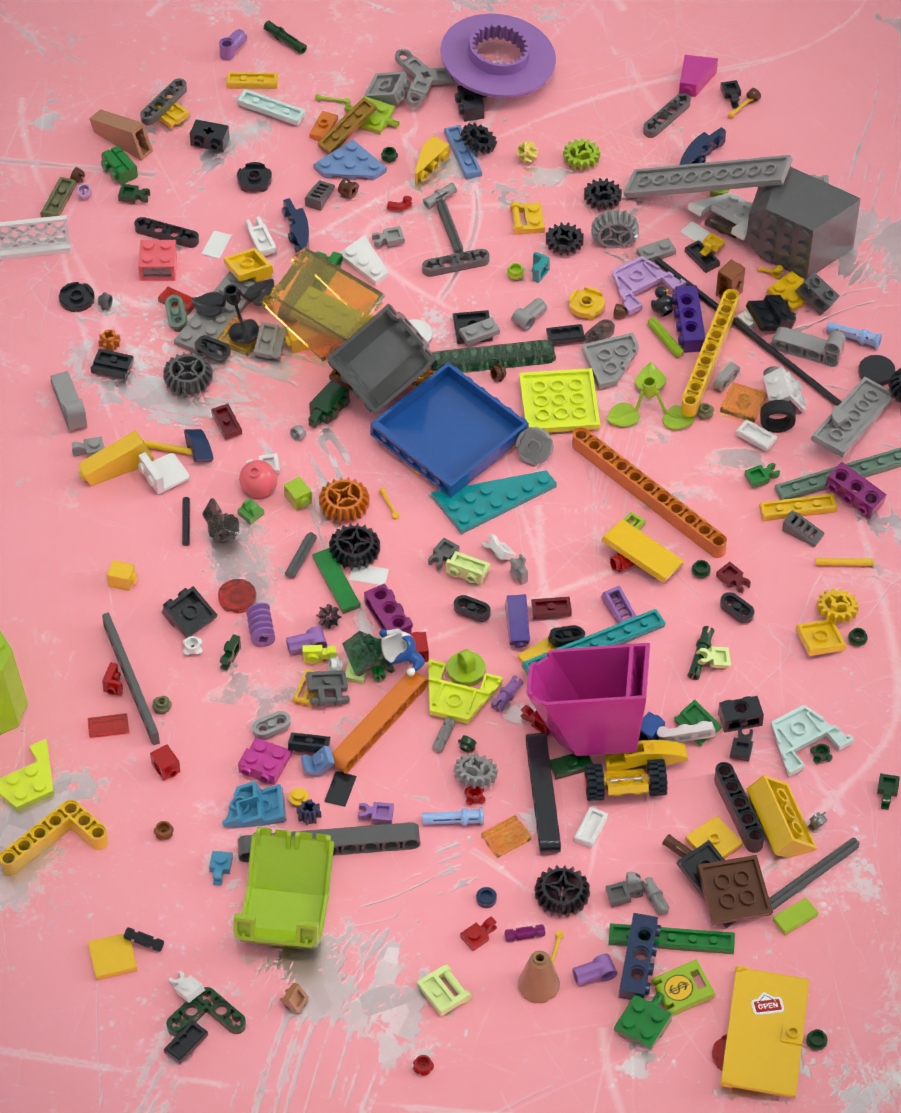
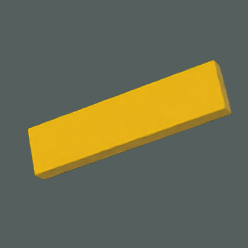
[759,493,837,521]

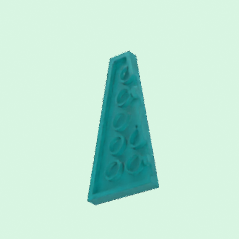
[431,470,557,535]

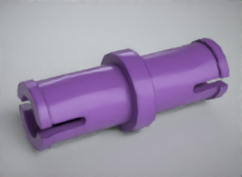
[491,675,523,712]

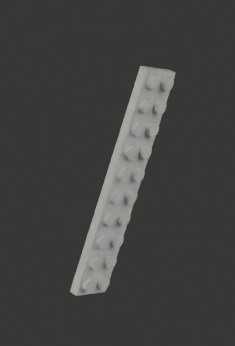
[623,155,793,199]

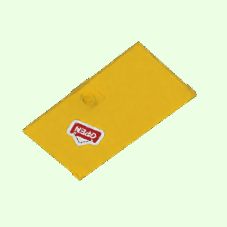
[720,966,809,1098]

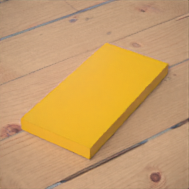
[601,519,684,583]

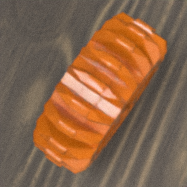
[319,477,370,524]

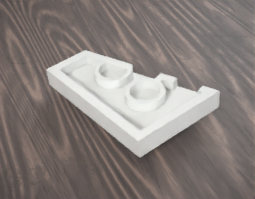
[340,235,389,286]

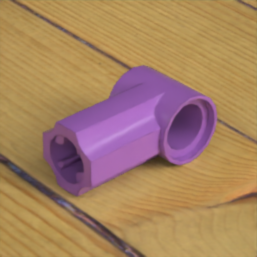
[219,29,247,60]
[286,626,327,655]
[572,953,618,986]

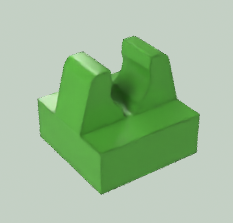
[237,498,264,525]

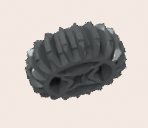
[163,352,213,397]

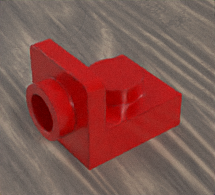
[102,662,123,696]

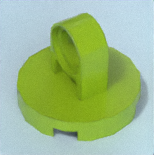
[447,649,486,687]

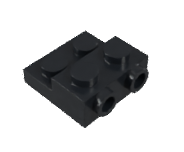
[746,295,796,331]
[161,586,218,639]

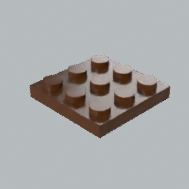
[696,855,773,925]

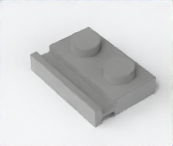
[253,321,287,361]

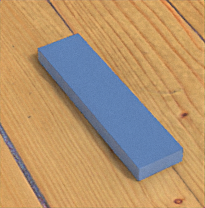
[444,125,482,180]

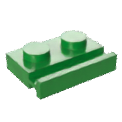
[674,699,722,747]

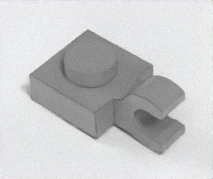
[71,436,105,458]
[510,553,528,585]

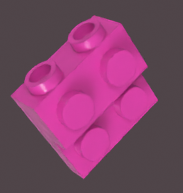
[238,737,292,785]

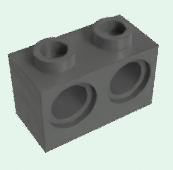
[795,271,840,316]

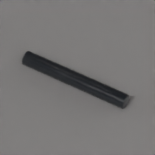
[182,497,190,546]

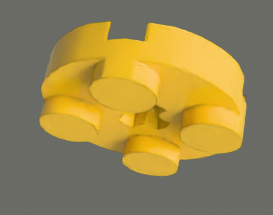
[569,287,605,320]

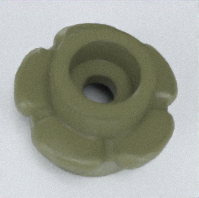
[697,403,714,420]
[152,696,172,714]

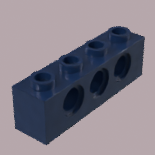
[618,913,661,1000]

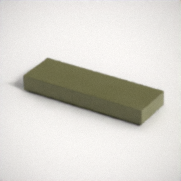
[40,177,77,218]

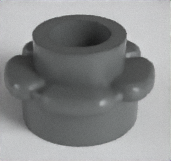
[98,292,113,310]

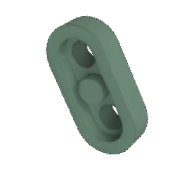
[165,295,188,330]

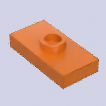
[309,111,338,141]

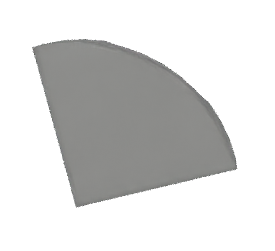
[831,405,850,428]

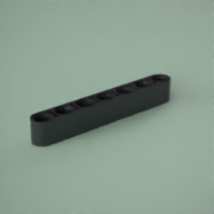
[526,733,561,854]

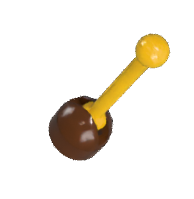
[728,87,761,118]

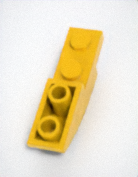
[604,740,688,771]

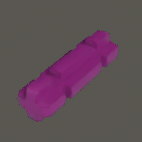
[504,924,546,942]

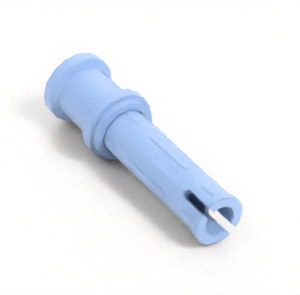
[826,321,882,349]
[422,807,484,826]

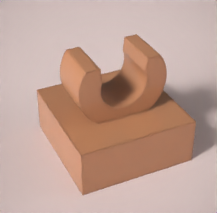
[280,983,309,1014]

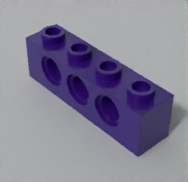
[672,285,706,353]

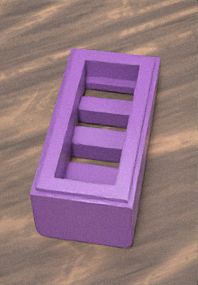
[601,585,636,623]

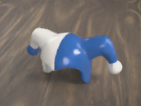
[379,628,425,676]

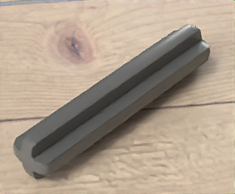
[285,532,317,579]

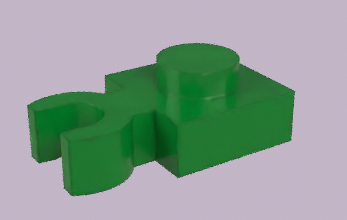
[744,463,780,488]

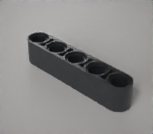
[714,762,765,853]

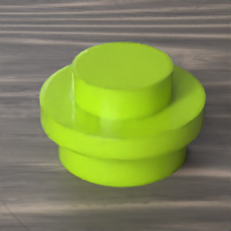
[507,263,524,280]

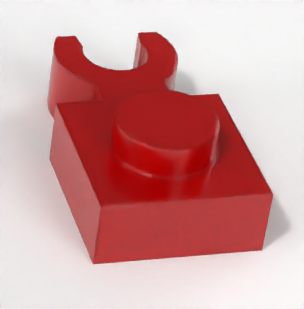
[520,705,551,736]

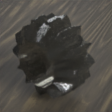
[208,512,240,542]

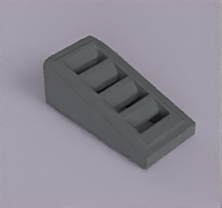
[305,180,335,211]
[782,510,825,547]

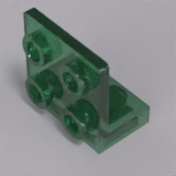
[342,630,395,677]

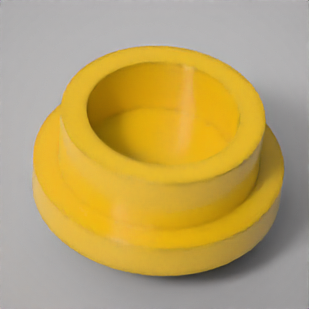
[288,788,309,807]

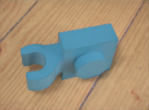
[209,851,233,885]

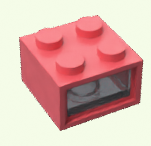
[138,240,177,281]

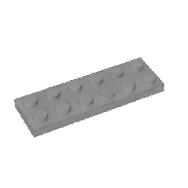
[174,271,259,358]
[811,377,895,458]

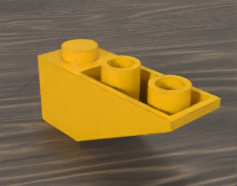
[415,135,450,186]

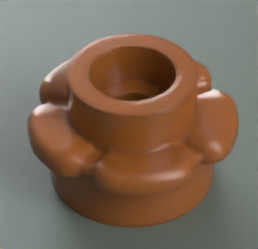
[154,821,174,840]

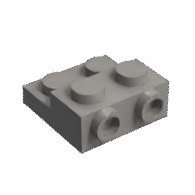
[364,72,411,105]

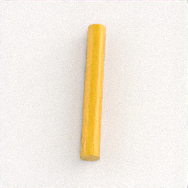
[143,440,193,456]
[815,558,874,566]

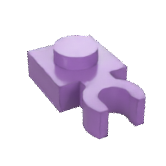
[358,802,394,824]

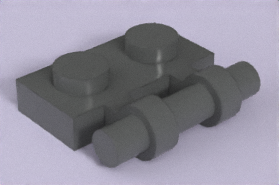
[305,670,350,707]

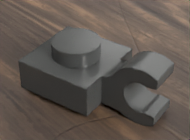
[605,881,643,907]

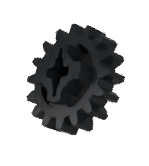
[460,123,498,154]
[584,178,622,211]
[546,222,584,256]

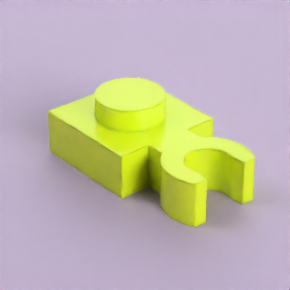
[303,645,337,664]

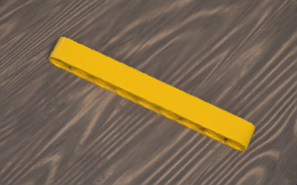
[681,289,739,417]

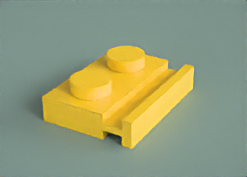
[155,96,189,129]

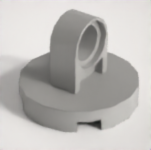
[516,427,554,465]

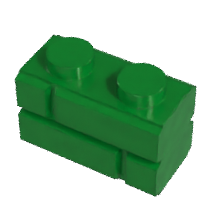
[101,145,138,185]

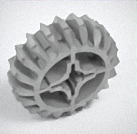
[591,208,639,248]

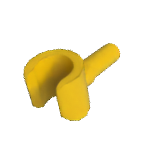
[758,265,784,279]

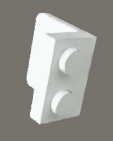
[763,367,807,412]
[138,452,190,494]

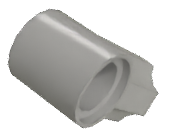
[511,298,547,331]

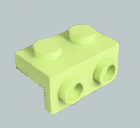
[446,551,491,585]

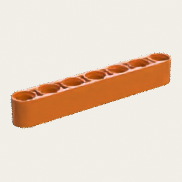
[332,672,429,773]

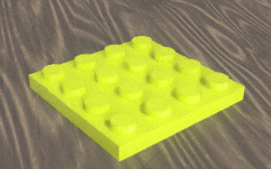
[519,368,600,433]

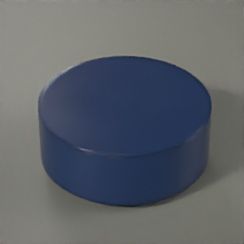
[476,887,497,908]

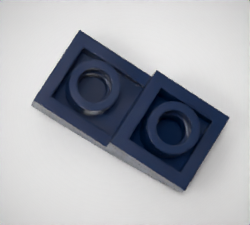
[184,429,214,462]

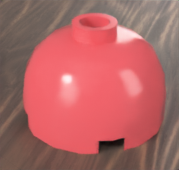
[239,460,278,499]

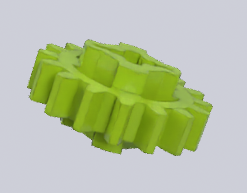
[563,138,601,171]

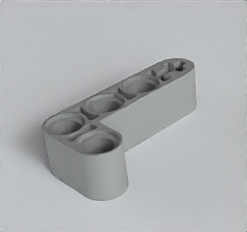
[771,327,846,367]
[50,371,87,431]

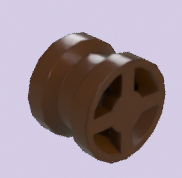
[338,177,359,199]

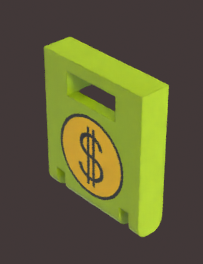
[651,959,716,1017]

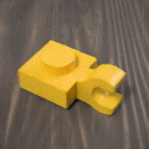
[700,233,726,256]

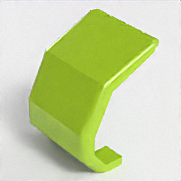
[233,827,334,950]

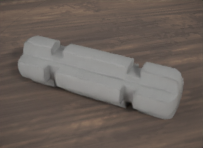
[432,717,455,753]

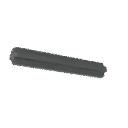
[437,200,464,254]

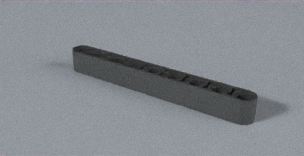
[237,822,421,862]

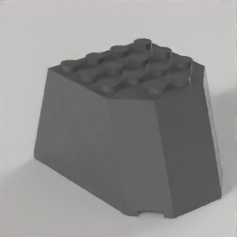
[746,166,861,279]

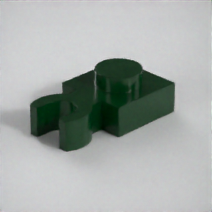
[118,184,151,203]
[219,634,241,671]

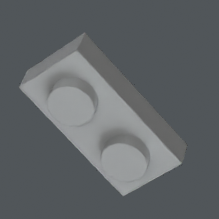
[636,238,676,262]
[459,317,500,346]

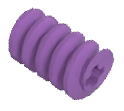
[246,602,276,647]

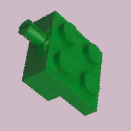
[614,992,672,1050]

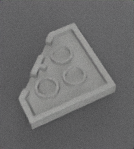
[581,332,639,389]

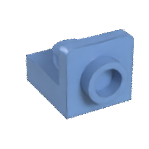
[301,746,335,777]

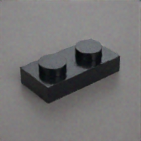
[288,732,331,753]

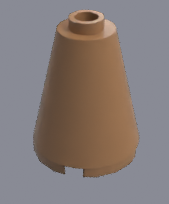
[518,950,560,1003]

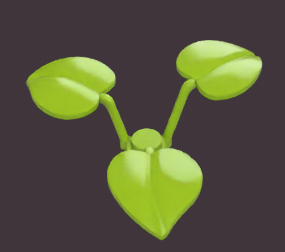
[606,362,695,430]

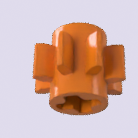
[98,329,121,351]

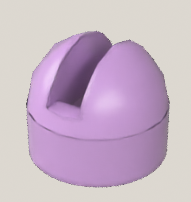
[77,184,92,199]

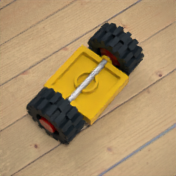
[584,759,668,801]

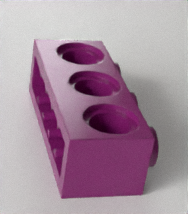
[825,462,887,518]
[364,583,413,637]

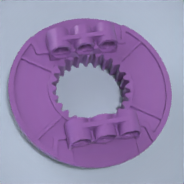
[440,13,556,98]

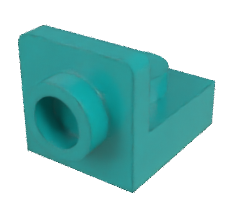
[531,252,550,283]

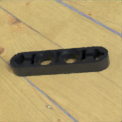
[134,217,199,248]

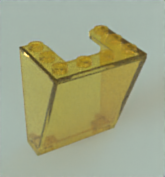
[260,247,386,361]

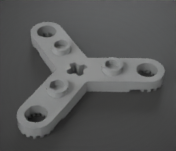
[395,48,458,108]

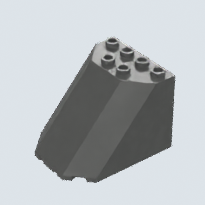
[327,303,436,414]

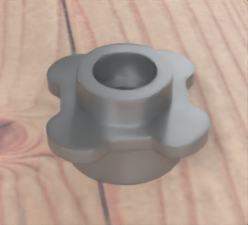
[808,811,828,830]

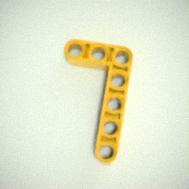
[0,799,108,876]

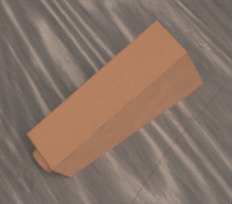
[89,109,153,161]

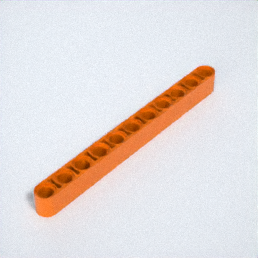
[572,427,727,558]

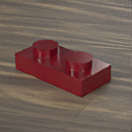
[211,404,242,440]
[531,596,572,619]

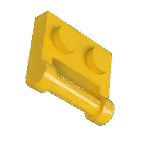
[510,202,545,234]

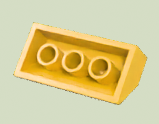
[746,775,817,858]

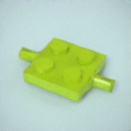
[344,96,400,135]

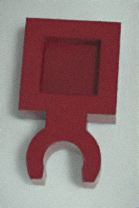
[716,561,751,594]

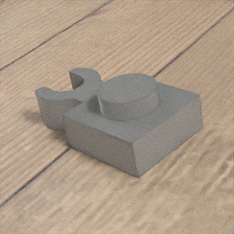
[372,226,405,247]

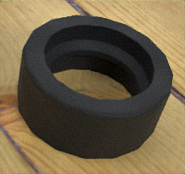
[760,400,796,433]

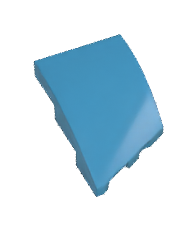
[222,781,287,828]

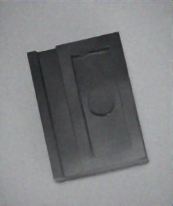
[90,349,134,380]

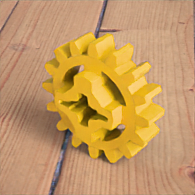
[816,588,859,624]

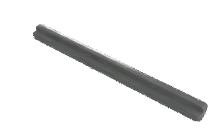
[769,837,860,910]

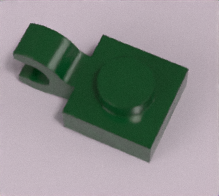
[877,773,900,810]

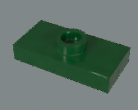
[550,754,593,780]

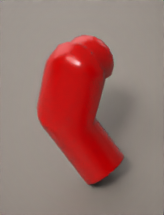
[387,196,412,212]

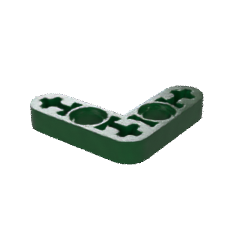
[166,987,246,1036]

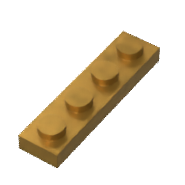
[317,97,377,154]

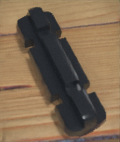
[123,927,164,952]

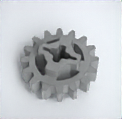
[453,753,498,789]

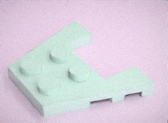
[771,705,854,777]

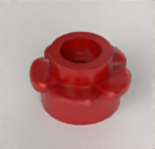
[413,1055,434,1076]

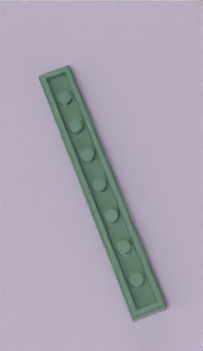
[774,447,901,500]

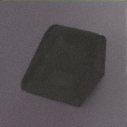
[202,498,223,527]

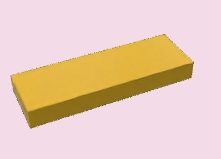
[226,72,278,89]

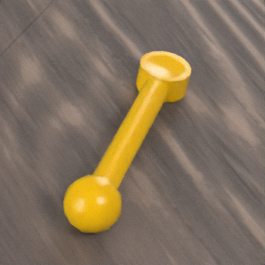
[379,488,400,520]
[551,930,564,967]

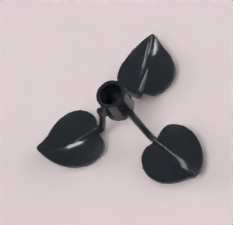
[192,279,275,344]

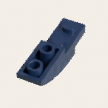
[680,127,726,165]
[281,198,309,261]

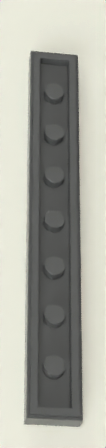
[102,612,160,746]

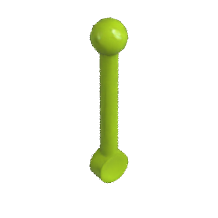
[315,94,350,105]

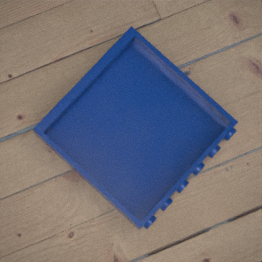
[370,362,529,498]

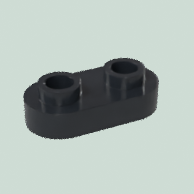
[194,335,231,361]
[720,592,755,623]
[454,595,491,622]
[548,625,585,647]

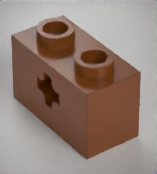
[716,259,745,298]

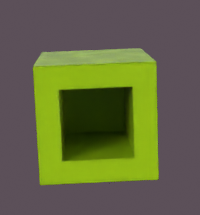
[284,476,312,511]

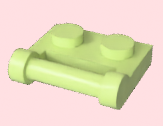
[417,964,472,1016]

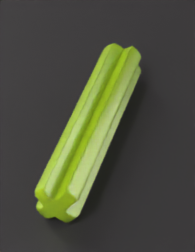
[648,317,684,358]

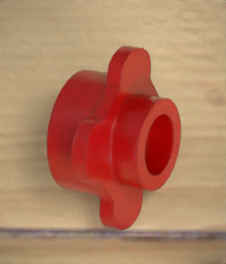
[464,786,486,805]

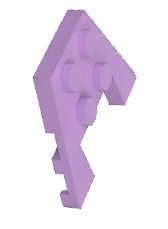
[612,256,686,316]

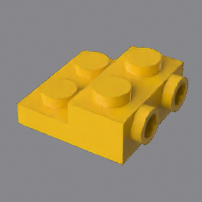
[223,248,273,282]

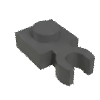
[428,538,460,570]

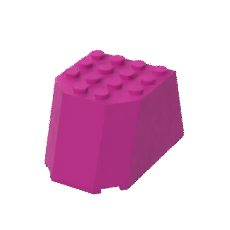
[526,643,650,756]

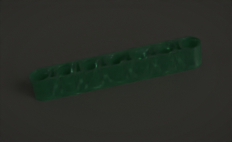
[431,339,556,374]

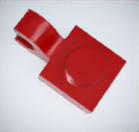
[460,916,497,951]

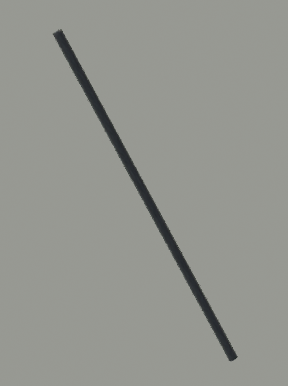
[655,257,842,406]

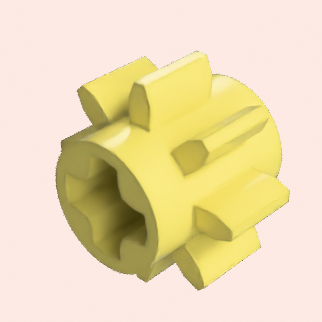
[517,141,538,163]

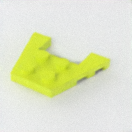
[428,659,503,724]
[0,739,54,811]

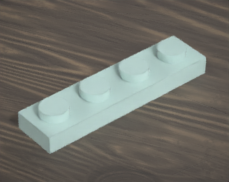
[237,89,306,126]

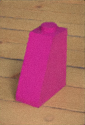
[679,54,718,97]

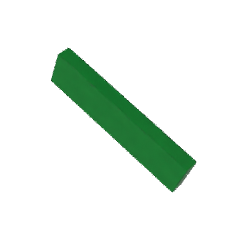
[312,548,361,614]

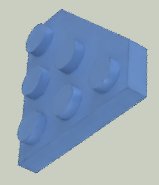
[313,140,387,181]

